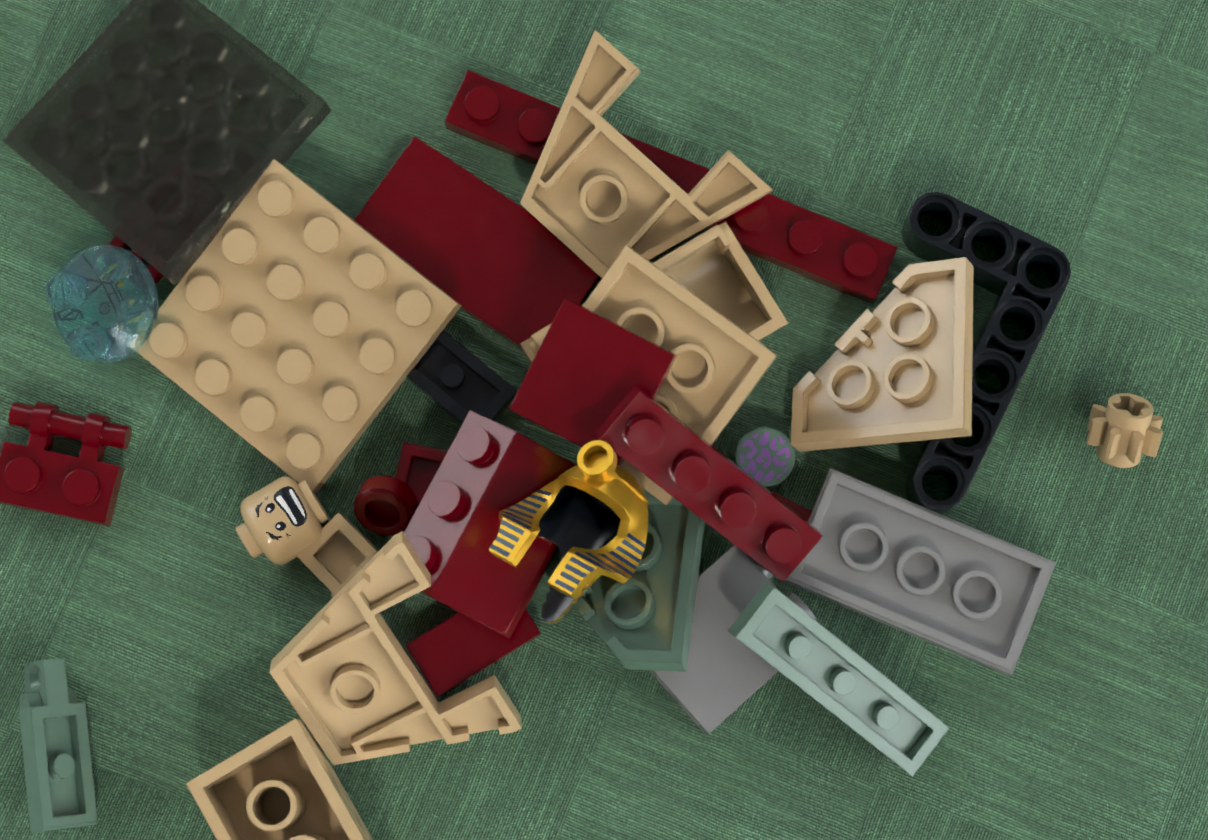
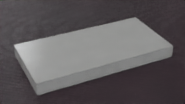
[784,468,1056,676]

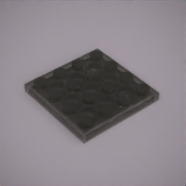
[3,0,332,285]

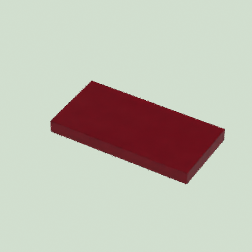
[354,136,601,351]

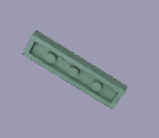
[728,582,949,777]

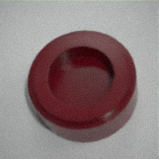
[354,475,417,536]

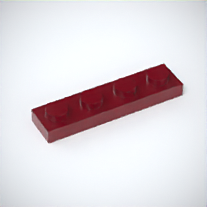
[595,385,823,582]

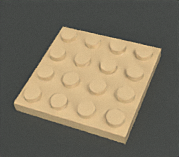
[130,158,462,493]

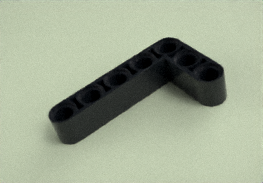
[901,192,1071,515]

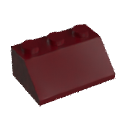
[404,410,576,639]

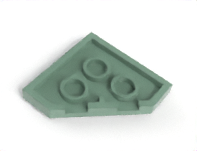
[545,488,705,672]

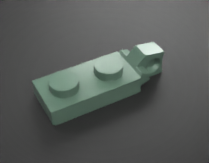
[19,658,98,834]

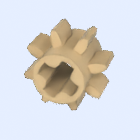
[1086,393,1163,468]

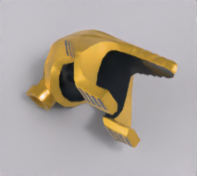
[489,440,649,624]

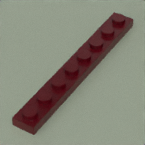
[444,70,898,305]

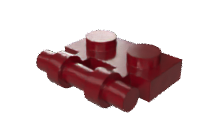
[0,401,132,527]

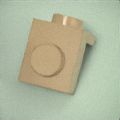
[296,512,379,598]

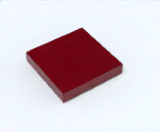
[509,298,677,466]

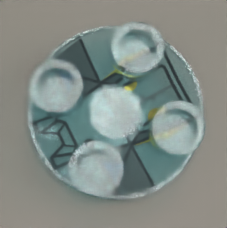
[46,245,158,363]

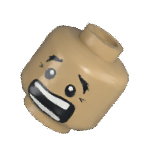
[235,476,330,565]

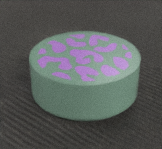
[734,427,795,489]

